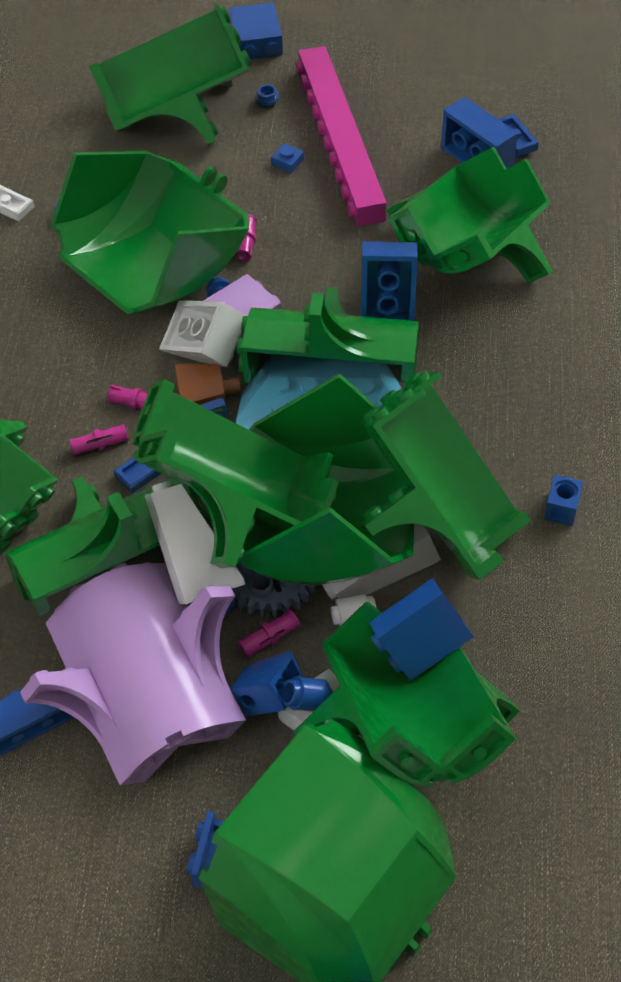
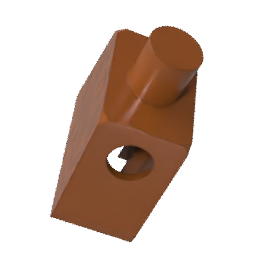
[175,364,241,405]

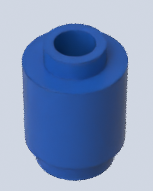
[282,677,333,712]

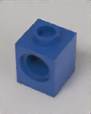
[544,475,583,526]

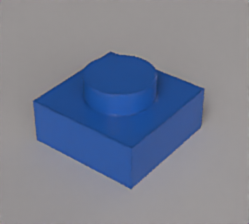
[271,143,304,173]

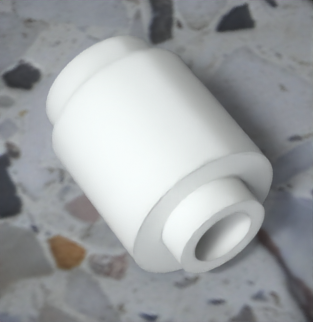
[330,594,376,626]

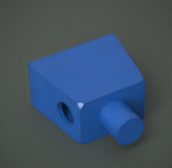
[229,650,304,717]

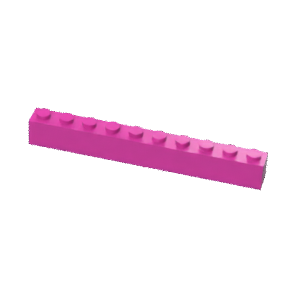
[295,46,387,227]

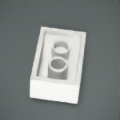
[159,301,246,367]

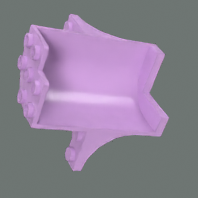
[20,562,246,786]

